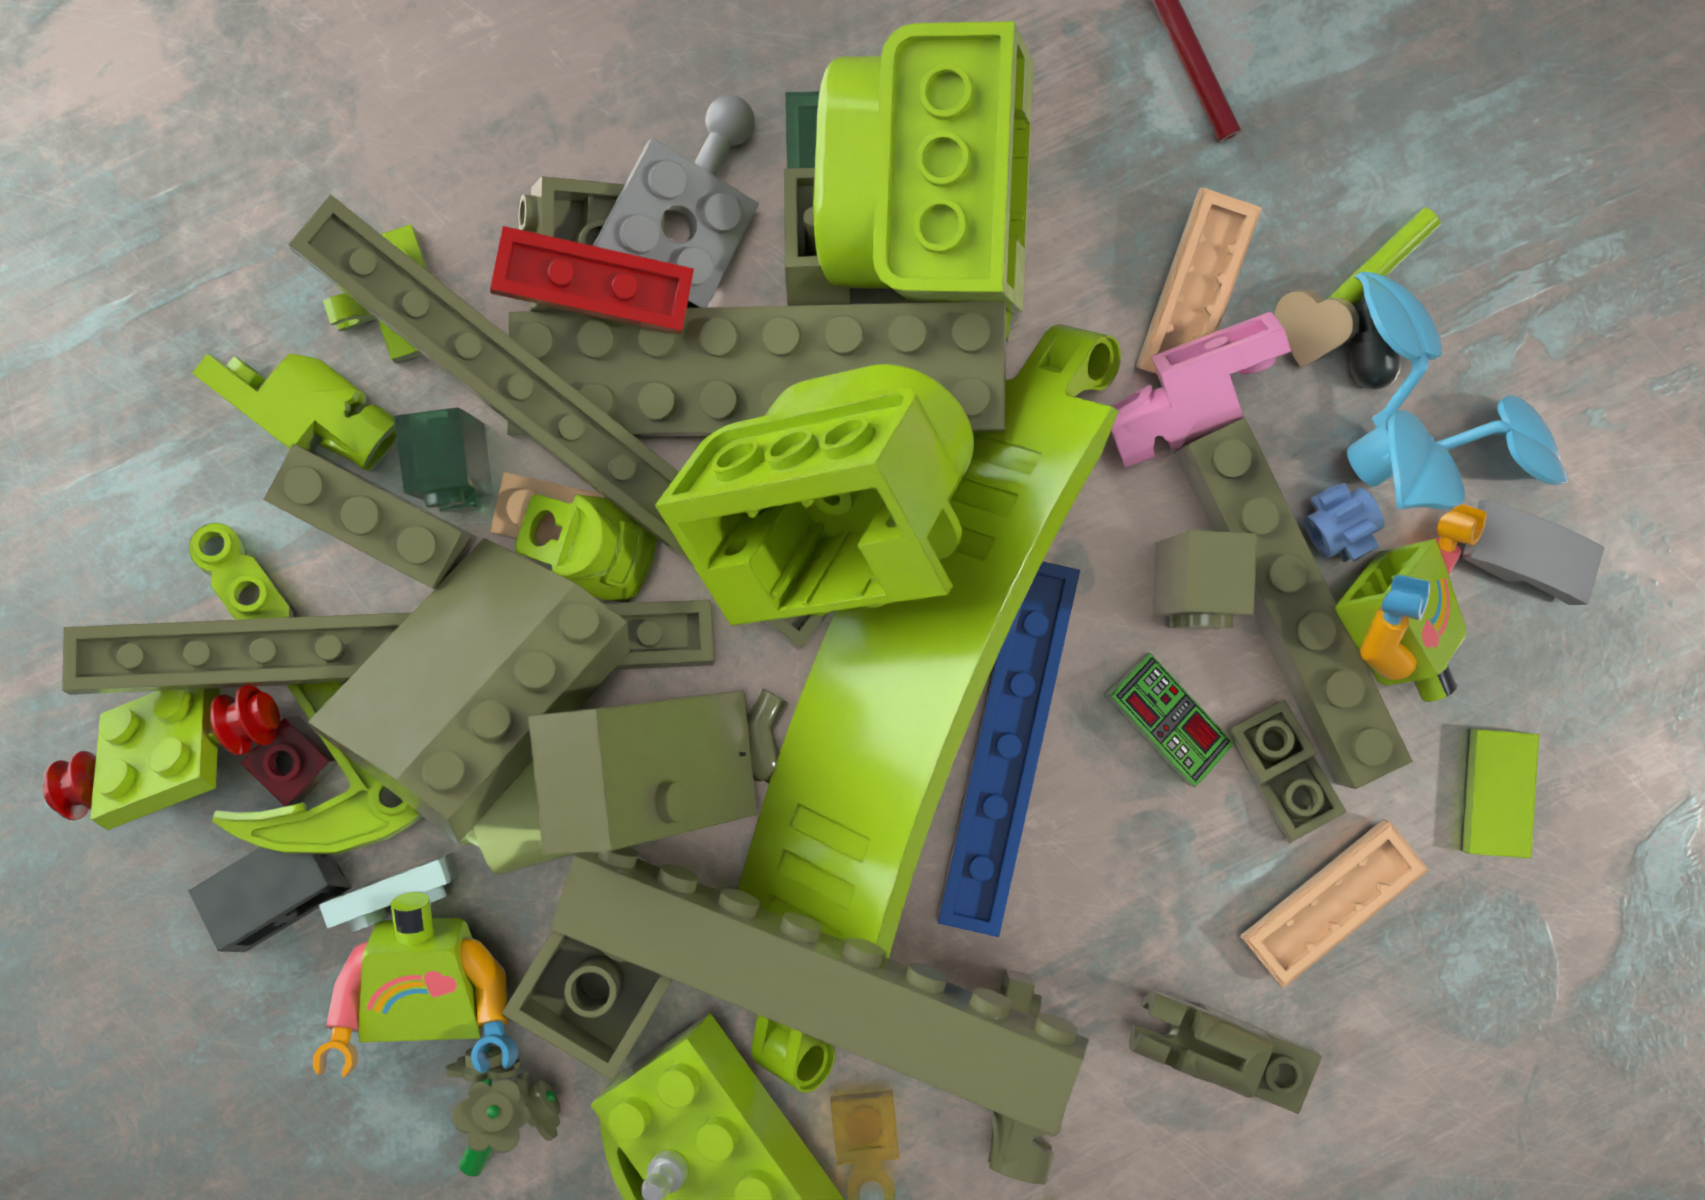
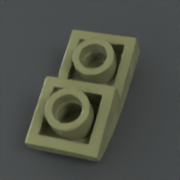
[1229,699,1347,844]

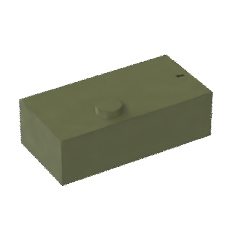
[528,690,757,855]

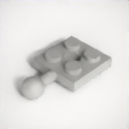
[593,95,759,308]

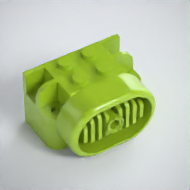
[813,21,1034,312]
[655,364,974,626]

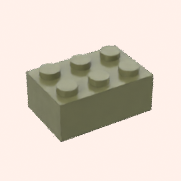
[502,856,673,1081]

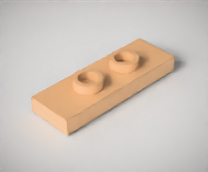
[1135,188,1262,374]
[1240,819,1429,989]

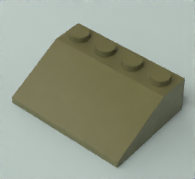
[308,538,630,844]

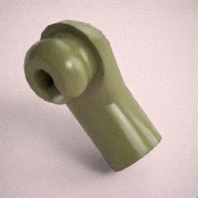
[747,688,789,784]

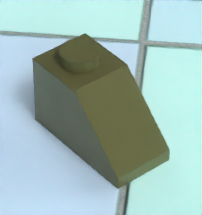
[784,168,850,306]

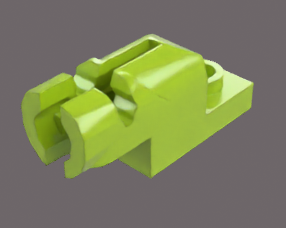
[192,353,405,471]

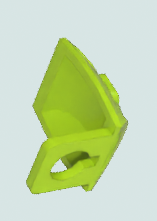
[515,494,657,602]

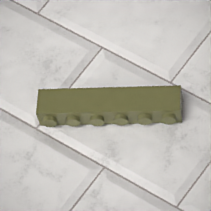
[1175,417,1413,789]

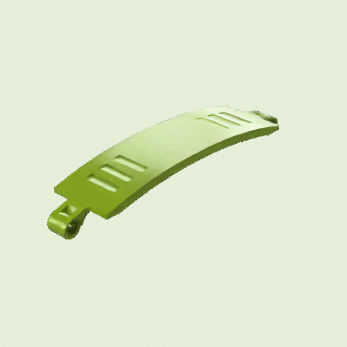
[738,324,1121,1093]

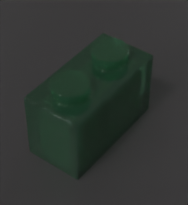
[394,407,493,512]

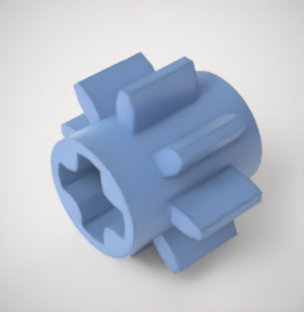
[1304,483,1385,562]

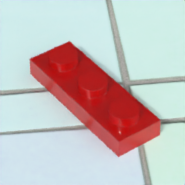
[490,226,694,335]

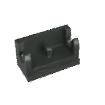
[188,847,351,952]

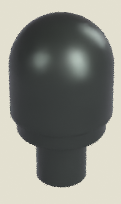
[1348,303,1401,390]

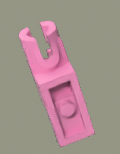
[1111,311,1291,468]

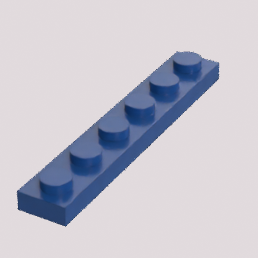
[937,561,1080,937]

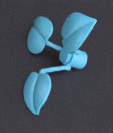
[1347,272,1569,510]

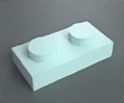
[319,853,460,932]

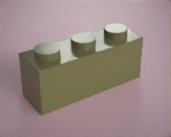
[263,444,477,589]
[1153,530,1257,630]

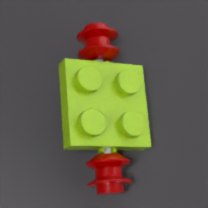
[43,684,280,830]

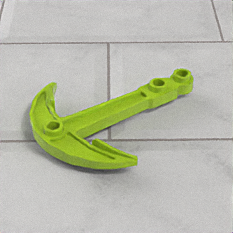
[189,523,423,854]

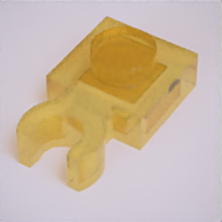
[830,1090,900,1200]

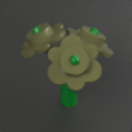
[446,1046,561,1177]

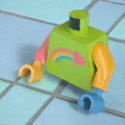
[1335,504,1487,702]
[313,892,518,1078]

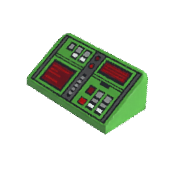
[1104,652,1234,788]

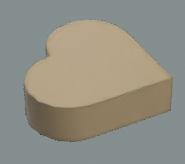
[1274,289,1359,368]

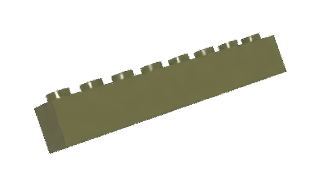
[550,846,1089,1136]

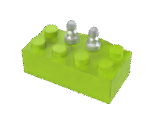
[590,1013,845,1200]

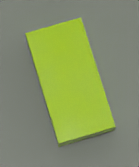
[1462,729,1540,859]

